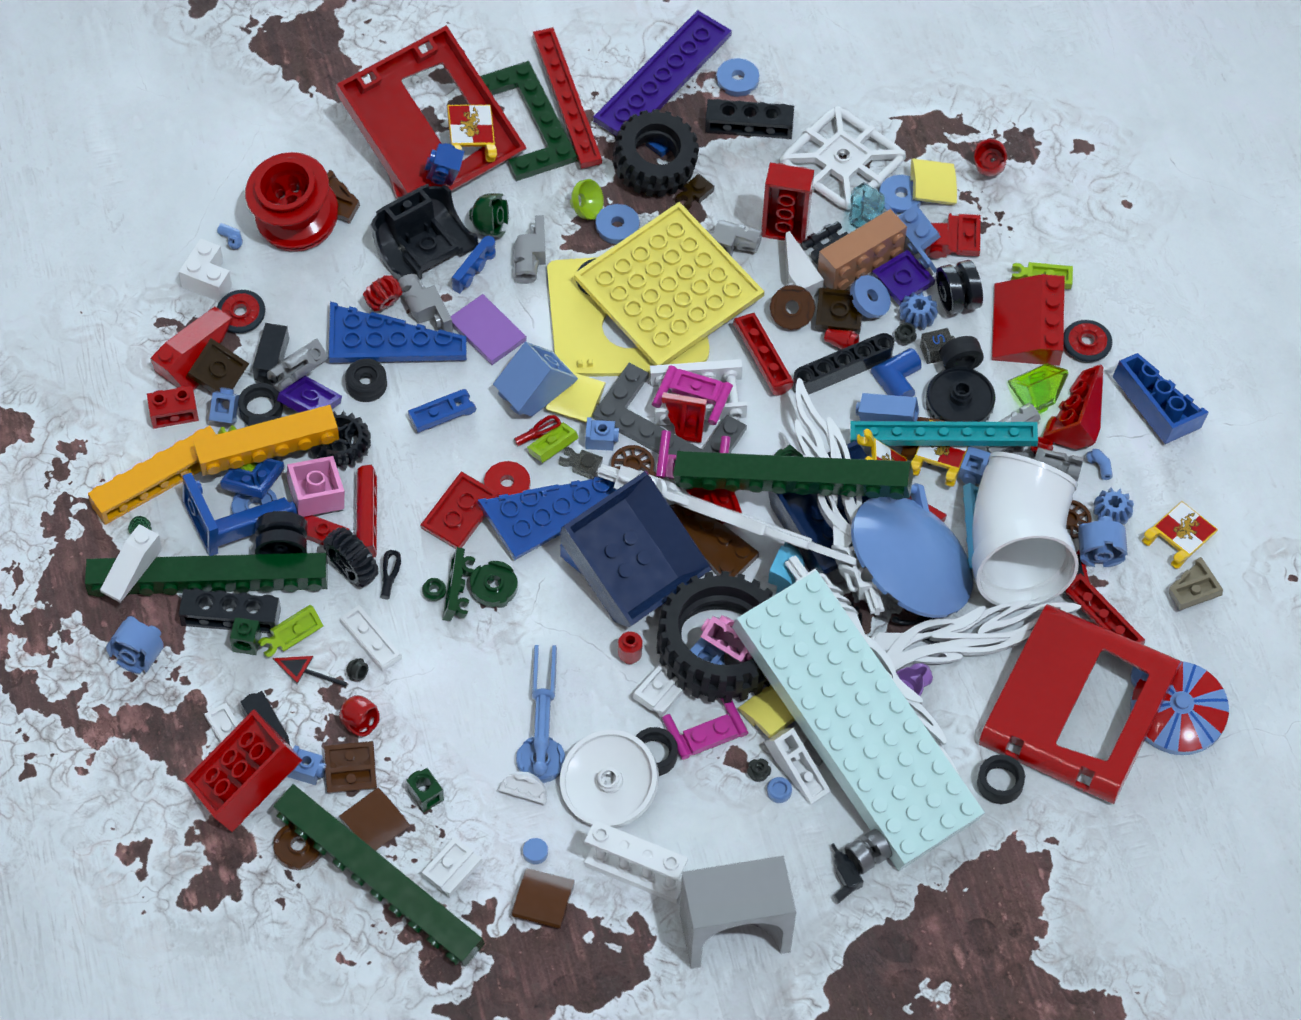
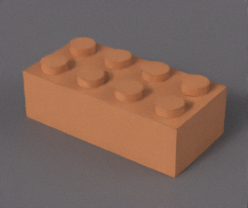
[817,209,907,290]

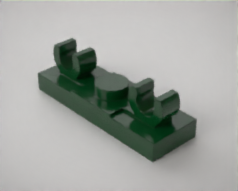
[442,547,475,621]

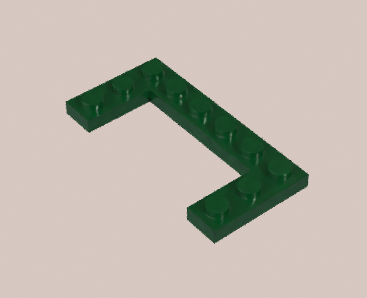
[480,61,577,181]

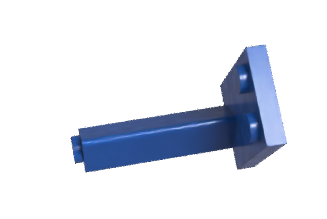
[182,473,297,556]

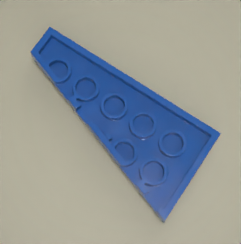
[329,301,467,363]
[477,477,617,560]

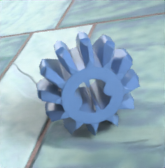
[899,292,938,330]
[1093,487,1134,525]

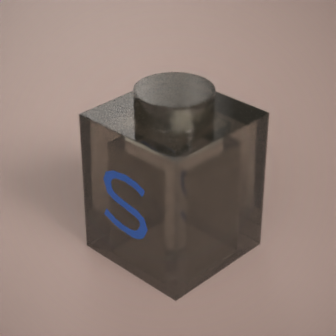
[920,328,955,364]

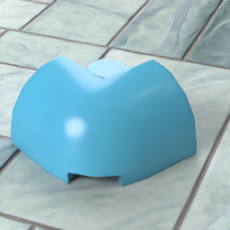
[768,542,805,594]

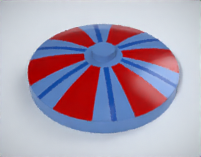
[1130,661,1229,755]

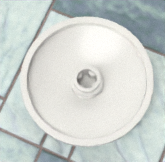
[560,730,659,828]

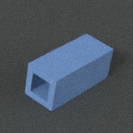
[856,393,919,421]

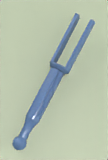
[532,645,557,775]

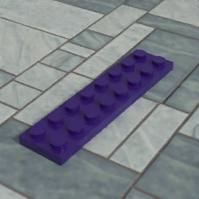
[593,10,732,136]

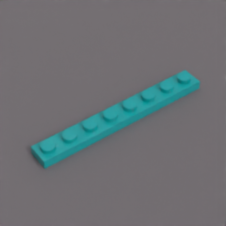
[850,421,1038,446]

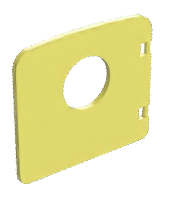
[547,257,710,377]

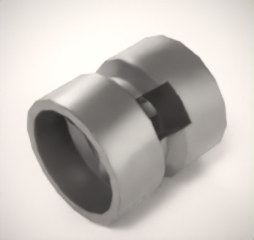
[844,829,892,875]

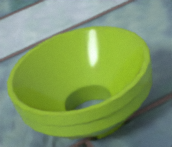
[570,179,604,220]

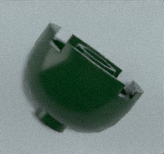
[469,193,509,237]

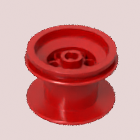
[245,152,338,252]

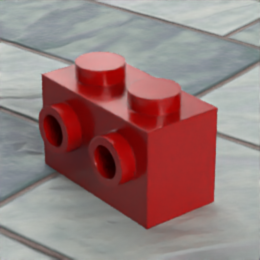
[147,386,199,429]

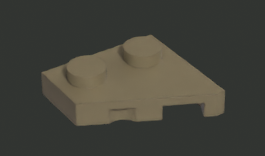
[1169,557,1223,610]

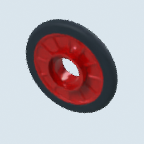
[217,290,266,333]
[1063,320,1113,362]

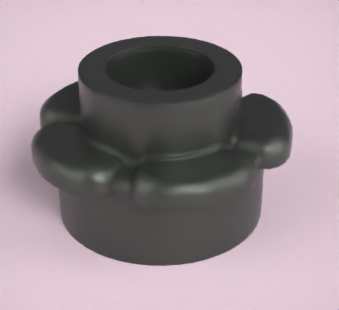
[895,323,917,344]
[346,658,368,681]
[747,758,771,782]

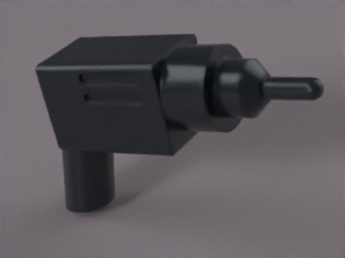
[831,843,864,904]

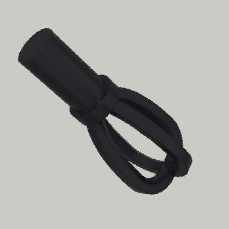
[380,550,401,600]

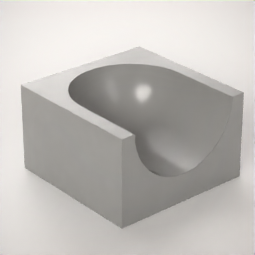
[679,855,796,969]

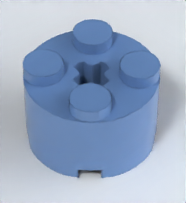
[1078,516,1128,567]
[106,616,164,674]

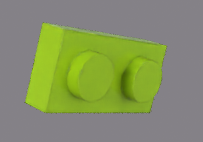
[527,422,579,463]

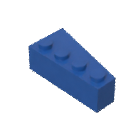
[1112,353,1209,444]

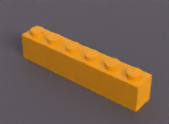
[193,405,339,476]
[88,425,217,525]

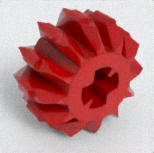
[363,275,403,312]

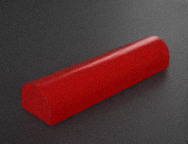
[733,312,794,396]
[356,464,377,557]
[1064,573,1145,645]

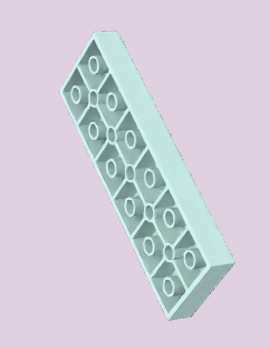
[732,570,985,871]

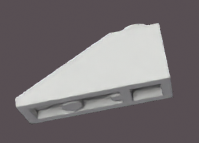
[784,231,824,297]
[100,524,162,603]
[764,728,831,804]

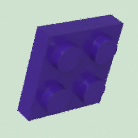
[872,250,935,306]
[277,375,342,413]

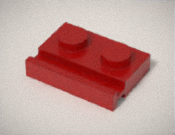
[947,213,981,256]

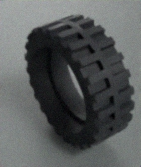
[656,571,773,703]

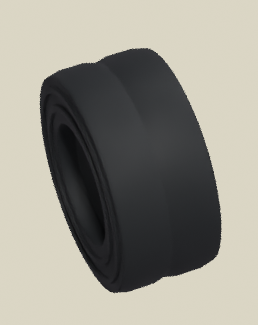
[940,336,984,369]
[345,359,387,402]

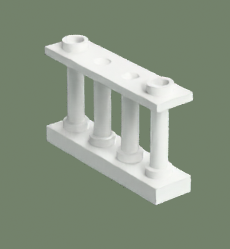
[650,359,747,425]
[584,820,688,904]

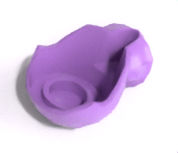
[896,663,933,697]

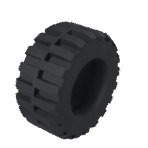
[612,109,699,197]

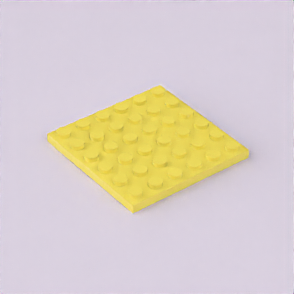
[574,202,764,365]

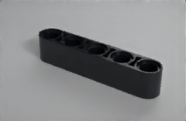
[792,333,895,395]

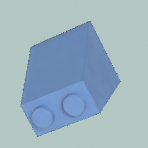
[493,341,578,416]

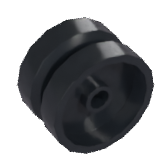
[936,259,983,315]
[254,511,308,554]

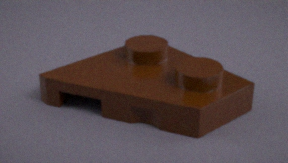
[327,170,360,223]

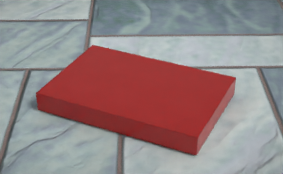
[421,471,500,549]

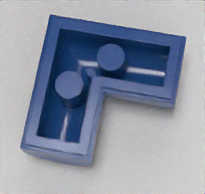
[871,348,922,397]
[220,458,284,499]

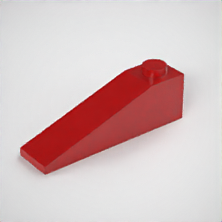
[150,306,232,390]
[1043,364,1104,450]

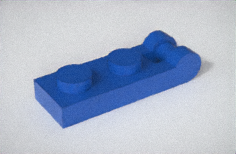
[452,236,496,294]
[408,389,477,433]

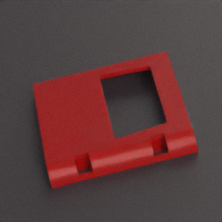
[336,25,527,196]
[979,604,1182,804]

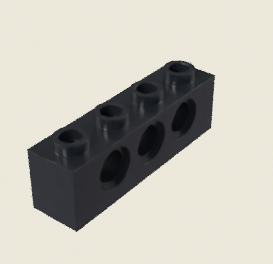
[705,99,794,139]
[179,588,281,634]

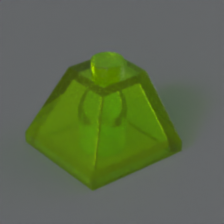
[1007,363,1069,413]

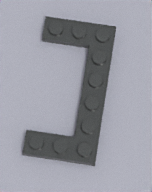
[592,362,747,455]

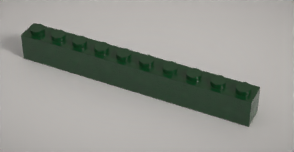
[673,451,913,500]
[85,553,328,597]
[273,784,485,967]

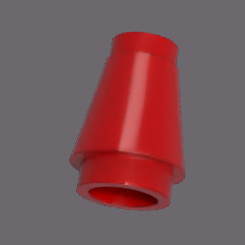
[824,329,859,350]

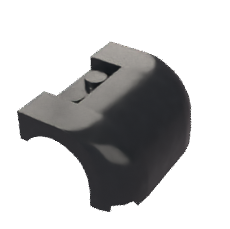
[371,184,478,281]

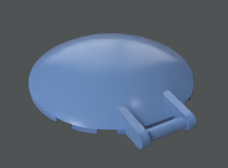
[851,483,973,618]

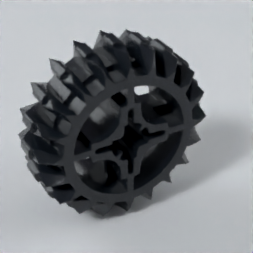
[310,410,371,470]
[323,527,379,588]

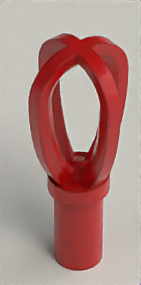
[514,415,561,446]

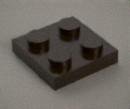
[815,287,862,334]
[186,338,249,401]

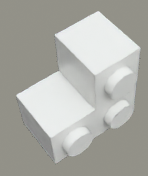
[179,238,232,302]

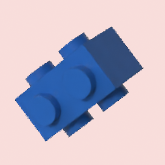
[424,143,465,186]

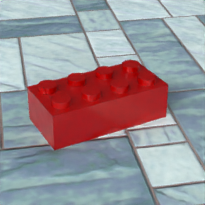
[761,162,814,244]

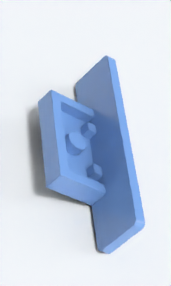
[884,203,941,273]

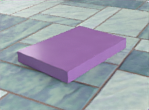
[451,294,527,365]

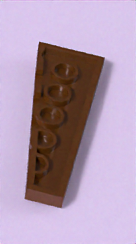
[650,471,759,577]

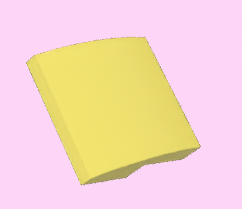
[910,158,957,205]
[546,372,606,423]
[738,685,795,738]

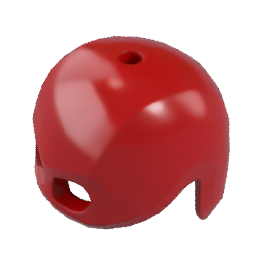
[974,139,1007,177]
[339,695,380,737]

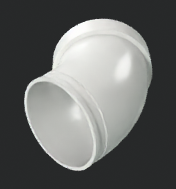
[972,452,1079,608]

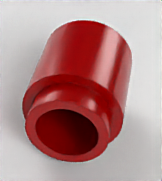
[618,631,643,664]

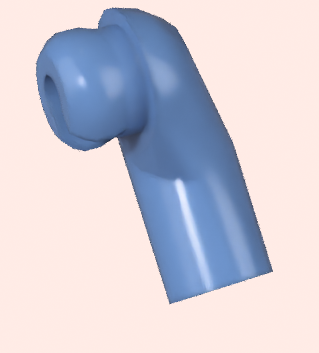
[217,223,243,249]
[1086,449,1113,480]

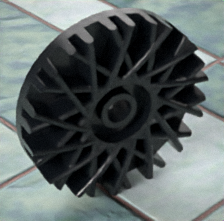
[926,367,996,422]

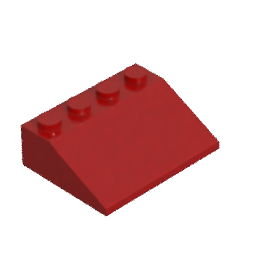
[992,274,1065,366]
[184,709,302,832]

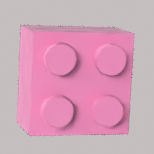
[287,456,345,517]

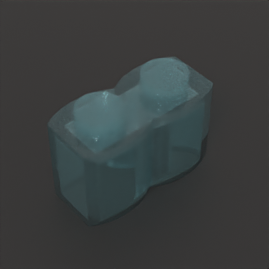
[849,183,885,228]

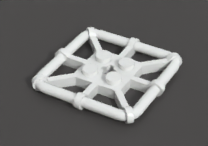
[780,106,906,210]

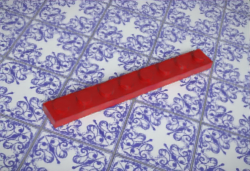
[533,27,602,169]

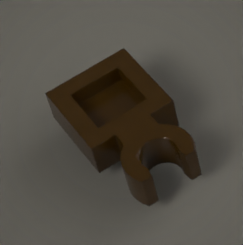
[676,173,715,210]

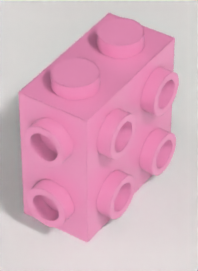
[700,615,753,662]

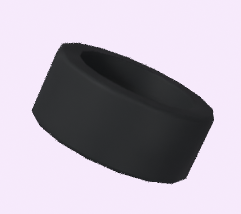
[238,383,283,425]
[636,727,678,776]
[977,754,1025,804]

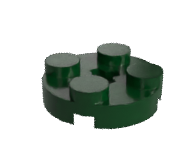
[470,561,518,608]

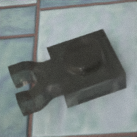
[559,447,603,479]

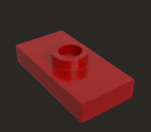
[304,515,350,545]

